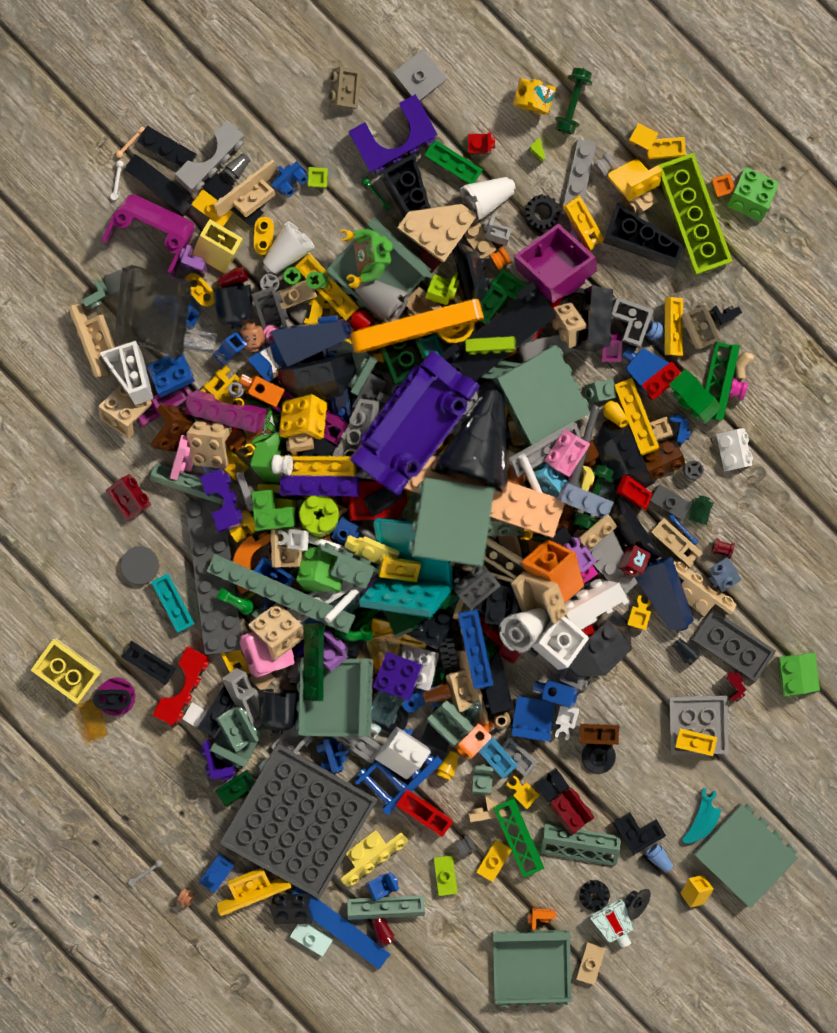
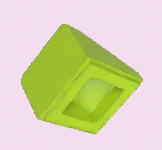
[529,137,546,163]

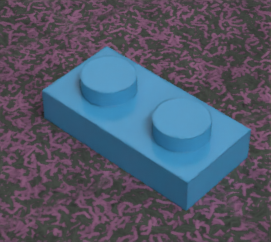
[478,737,519,779]

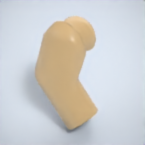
[735,352,754,379]

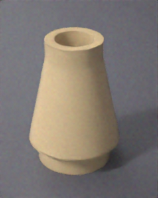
[491,711,510,729]

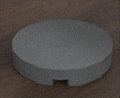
[121,546,159,584]

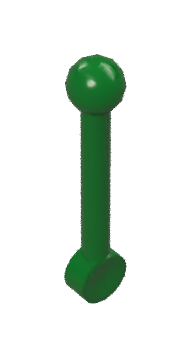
[362,178,390,211]

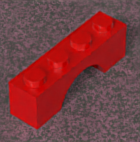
[152,646,210,726]

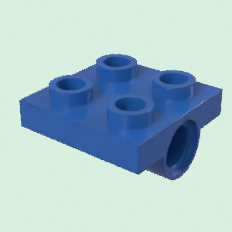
[146,350,195,398]

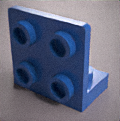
[511,696,555,742]

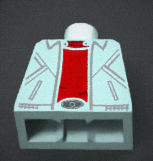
[589,898,633,948]

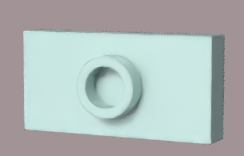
[290,924,333,957]

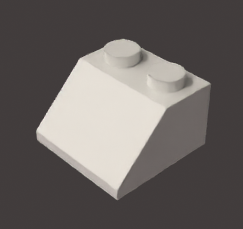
[532,616,589,670]
[375,727,431,779]

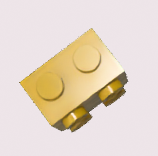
[608,159,662,201]
[279,394,327,440]

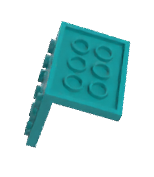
[359,518,454,617]

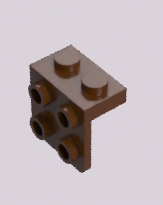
[151,404,195,452]

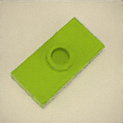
[434,855,458,896]

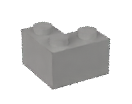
[612,297,654,348]

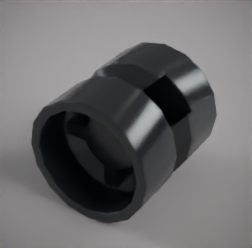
[534,767,570,803]

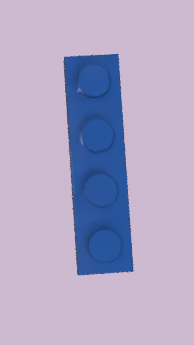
[458,609,494,689]

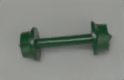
[555,67,593,135]
[573,465,614,531]

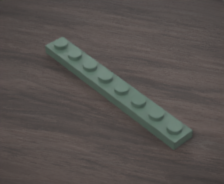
[207,554,356,634]

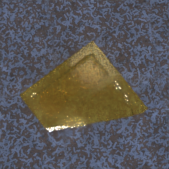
[366,631,401,675]

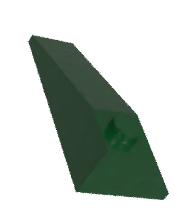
[384,582,460,638]

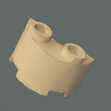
[406,287,442,316]

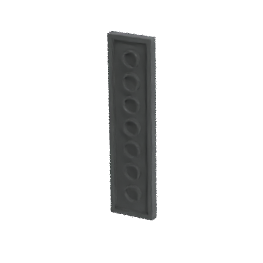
[185,500,242,655]

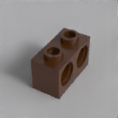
[579,724,619,745]

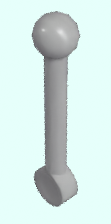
[128,860,163,886]

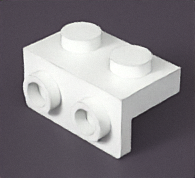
[716,428,753,471]

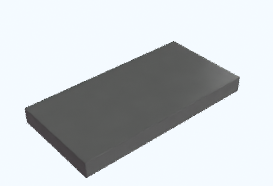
[691,608,776,683]

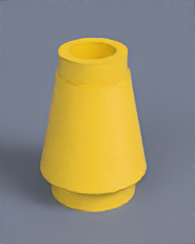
[602,401,629,428]
[436,751,460,781]

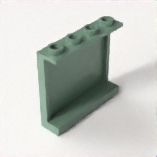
[326,218,431,322]
[492,345,590,446]
[409,478,494,567]
[296,658,373,737]
[693,803,798,908]
[493,930,572,1007]

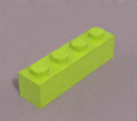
[466,337,516,355]

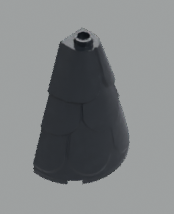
[431,388,508,494]

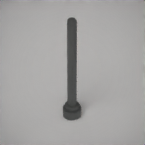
[566,405,599,488]

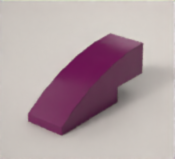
[136,386,191,428]

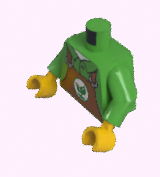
[340,229,393,288]
[231,398,282,457]

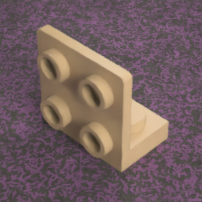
[98,385,152,439]
[249,603,304,660]

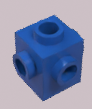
[331,515,362,546]

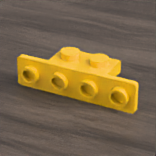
[217,867,291,916]

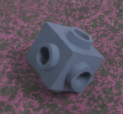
[708,557,741,592]

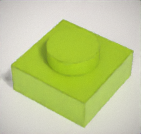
[308,167,328,188]

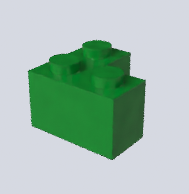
[669,369,722,424]

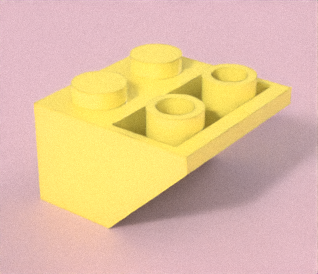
[192,219,244,274]

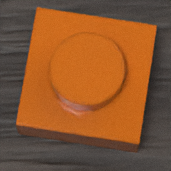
[711,173,735,198]

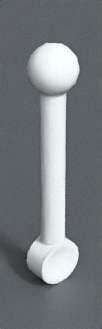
[110,161,124,200]

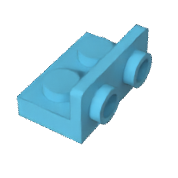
[527,463,568,498]

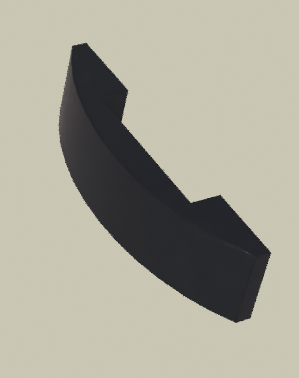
[124,154,195,216]

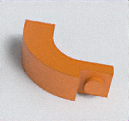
[233,531,271,594]

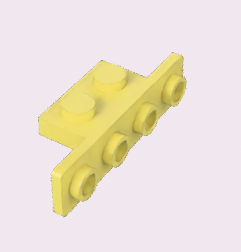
[340,830,409,887]

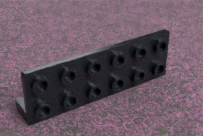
[440,282,557,382]

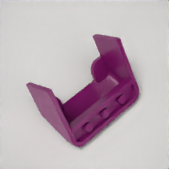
[101,195,195,276]

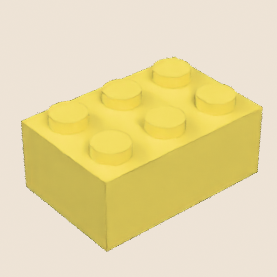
[31,638,102,704]

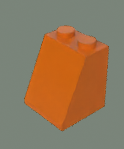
[522,539,584,604]

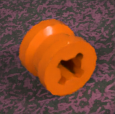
[489,247,512,271]

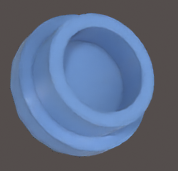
[645,321,665,340]

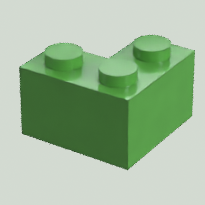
[252,490,297,531]

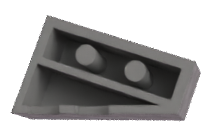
[589,531,637,594]

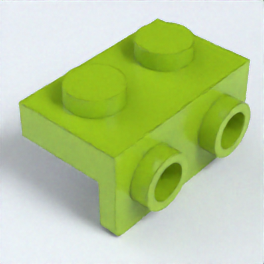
[425,271,460,305]

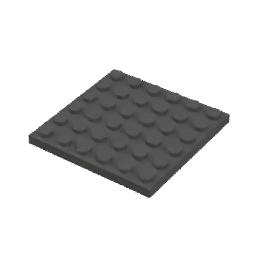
[219,743,378,899]

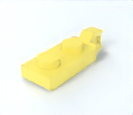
[344,535,399,565]

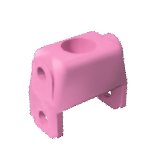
[239,632,295,678]

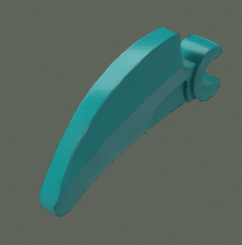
[683,787,721,844]

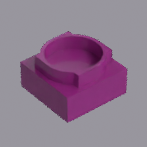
[514,224,597,303]

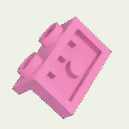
[545,429,590,477]
[170,435,193,480]

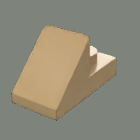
[469,795,508,822]

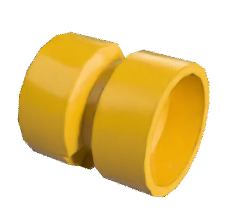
[229,508,257,543]

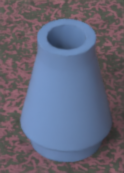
[646,844,673,872]

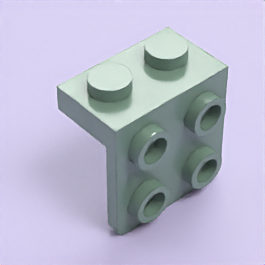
[210,728,262,768]

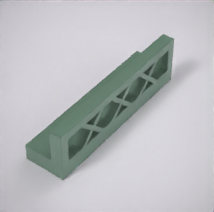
[540,824,621,866]

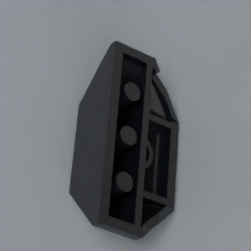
[452,241,490,303]
[277,353,356,400]
[595,420,653,488]
[611,493,663,558]
[568,610,632,676]

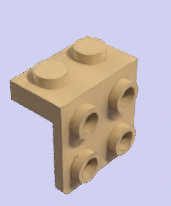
[187,420,232,469]

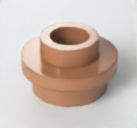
[177,889,194,908]

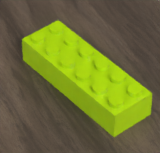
[657,153,732,276]

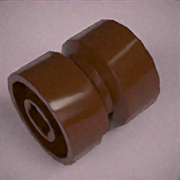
[556,504,579,532]

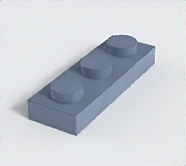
[557,482,614,518]

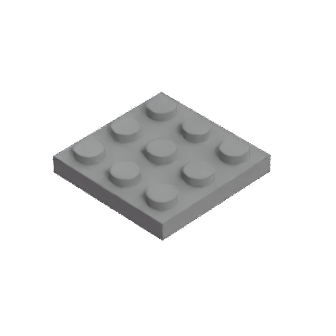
[669,695,729,755]

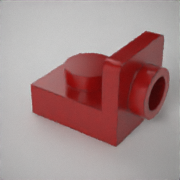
[468,132,495,154]

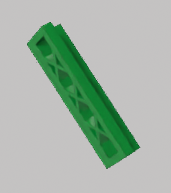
[705,342,740,421]
[493,795,545,878]

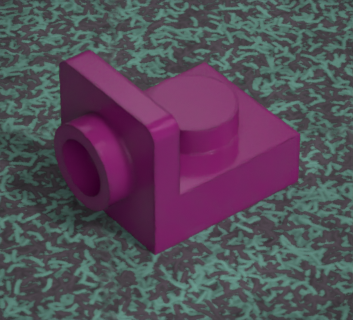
[601,331,622,362]

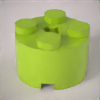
[300,495,339,537]

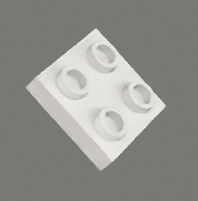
[400,645,439,690]

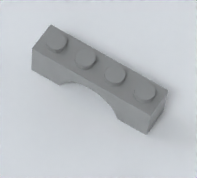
[175,120,244,194]

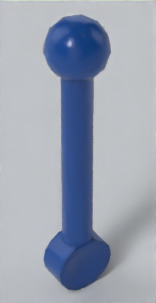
[668,514,698,545]

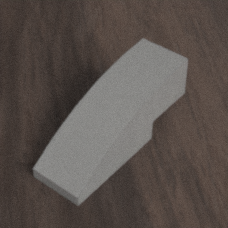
[222,668,261,729]

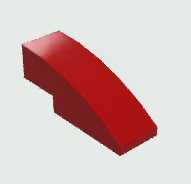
[396,789,454,837]

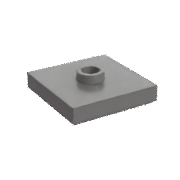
[393,49,447,101]

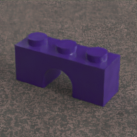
[200,469,244,533]

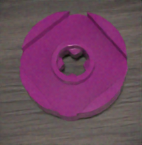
[98,677,136,716]

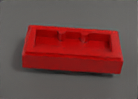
[616,475,653,510]

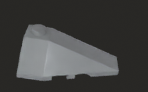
[333,399,379,480]

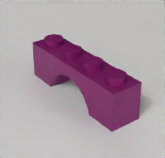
[185,390,267,433]

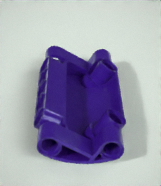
[350,351,480,496]

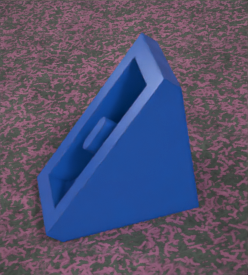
[254,556,295,587]

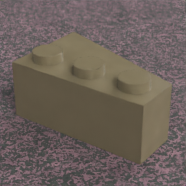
[462,536,526,582]

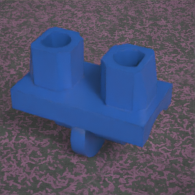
[271,161,309,198]
[316,737,350,773]

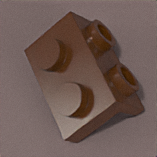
[642,438,686,480]

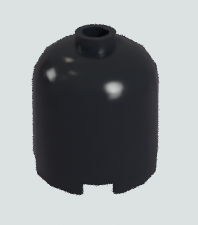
[213,284,253,329]
[260,689,299,734]

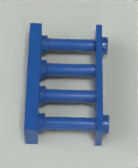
[355,727,443,815]

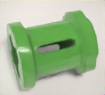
[283,267,301,286]
[306,272,329,289]

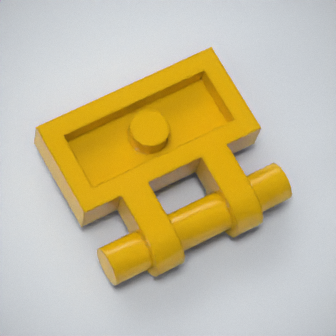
[200,365,246,404]

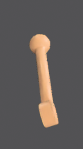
[115,127,145,158]

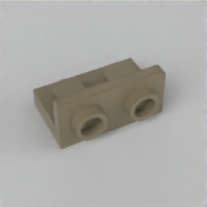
[328,67,361,109]

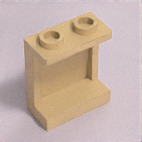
[511,572,568,624]

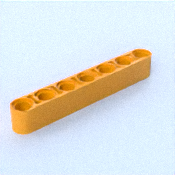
[350,299,484,353]

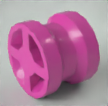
[729,378,748,401]

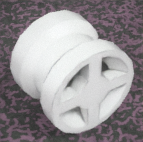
[272,455,293,475]

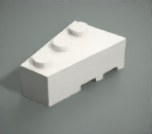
[100,341,153,405]
[565,579,629,630]

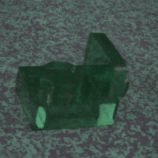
[688,495,714,525]

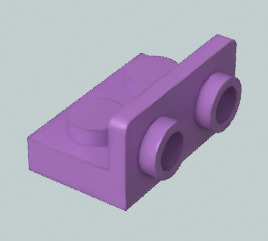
[179,245,207,276]
[324,629,348,672]

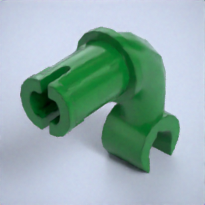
[216,588,256,614]
[334,624,374,642]

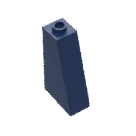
[271,319,352,367]
[635,557,694,631]

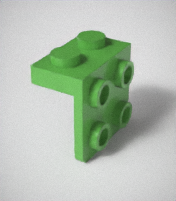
[727,167,779,222]

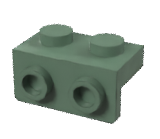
[427,700,474,746]
[216,707,259,752]

